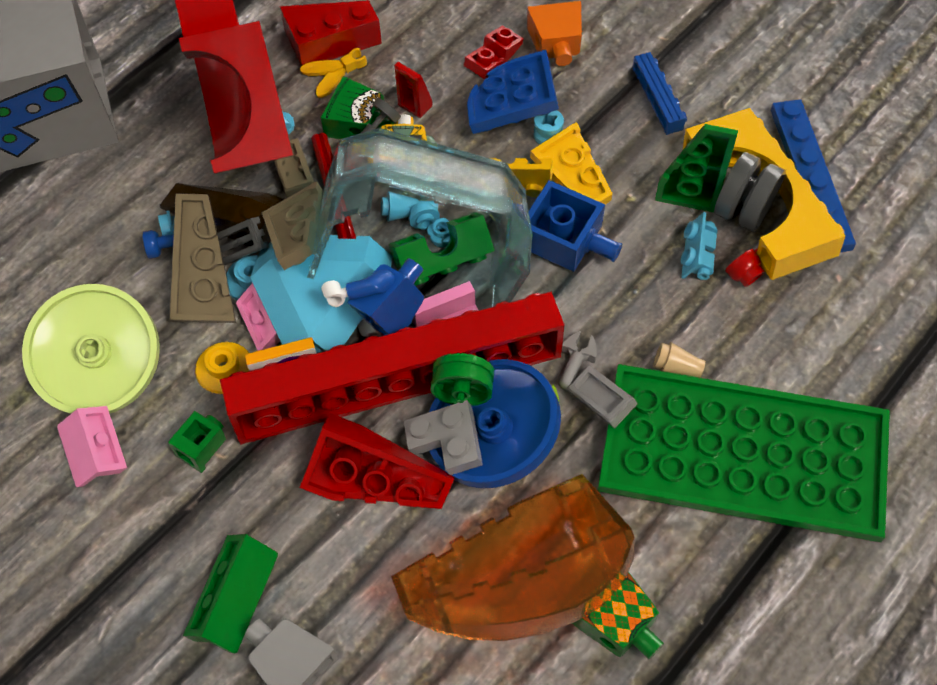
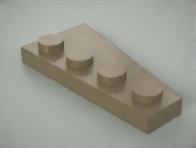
[170,194,237,323]

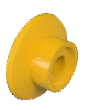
[195,342,250,394]

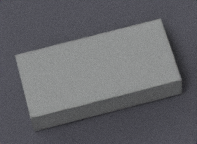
[567,365,638,429]

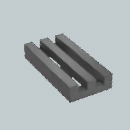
[217,217,269,265]

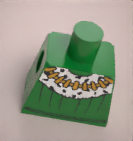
[321,77,394,142]

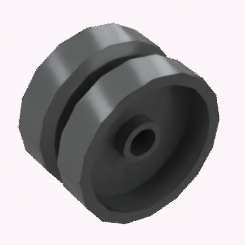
[714,152,786,233]

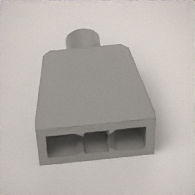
[245,619,338,685]

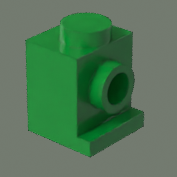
[168,411,226,473]

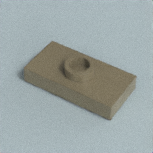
[274,138,314,198]

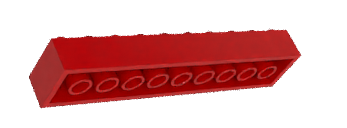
[220,291,565,445]

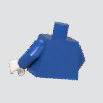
[321,258,424,338]

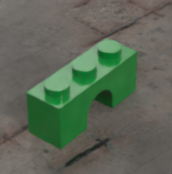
[388,212,495,285]

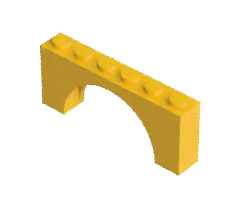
[682,108,846,280]

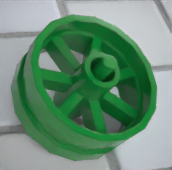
[431,353,495,406]

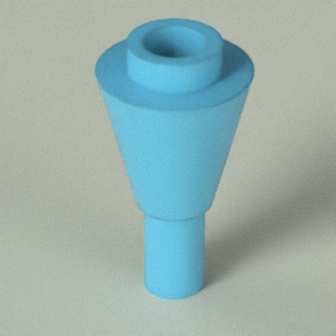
[381,191,438,222]

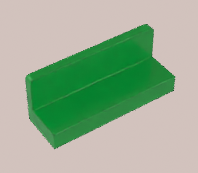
[183,534,278,653]

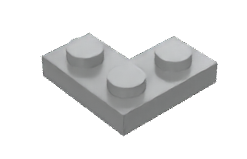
[404,400,483,475]

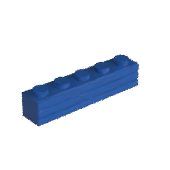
[632,52,687,135]

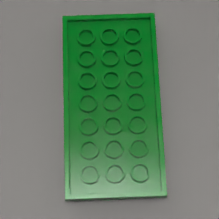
[598,364,890,542]

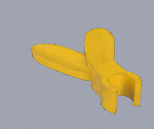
[300,48,367,98]

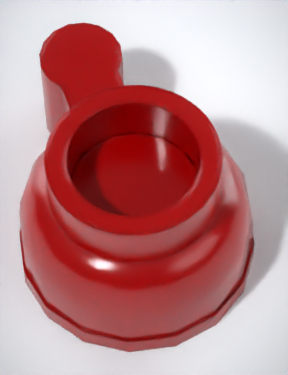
[725,248,765,287]

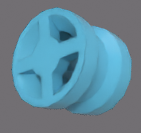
[534,110,564,144]

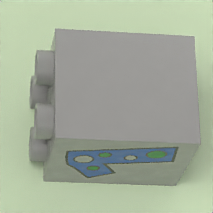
[0,0,119,172]

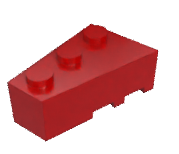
[280,0,382,66]

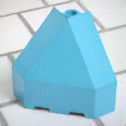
[250,234,393,353]

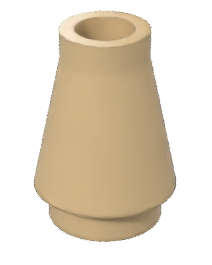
[653,342,706,378]

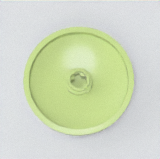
[22,284,160,414]

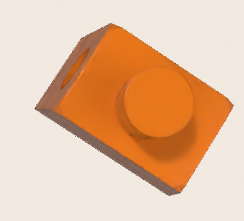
[527,1,582,66]

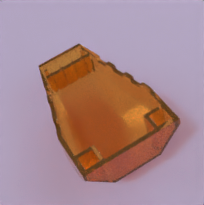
[391,474,635,641]

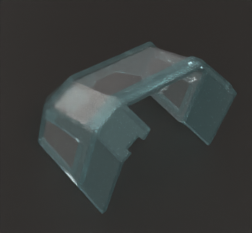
[307,128,533,307]

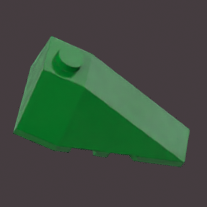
[655,124,738,213]

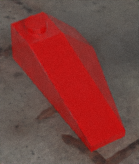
[300,413,455,509]

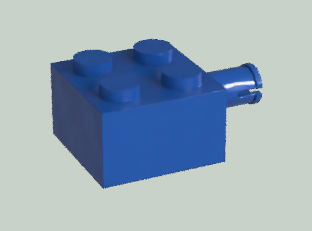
[518,180,622,272]

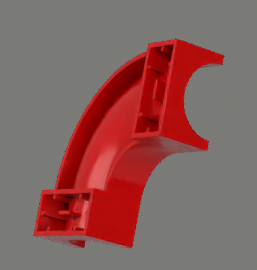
[175,0,293,174]

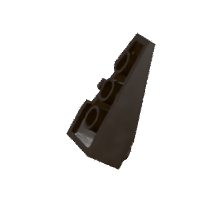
[160,183,284,247]

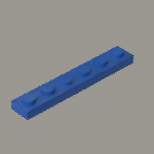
[770,99,856,252]

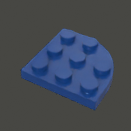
[467,49,559,134]

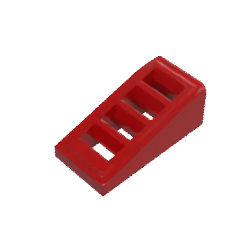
[394,62,433,118]

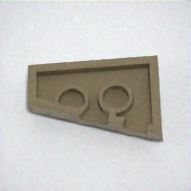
[262,181,323,270]

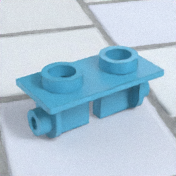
[681,212,718,280]

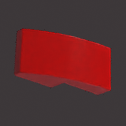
[464,25,524,79]

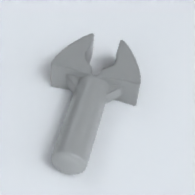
[559,331,597,390]

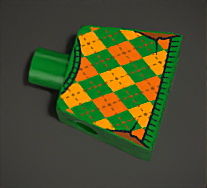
[571,564,664,660]

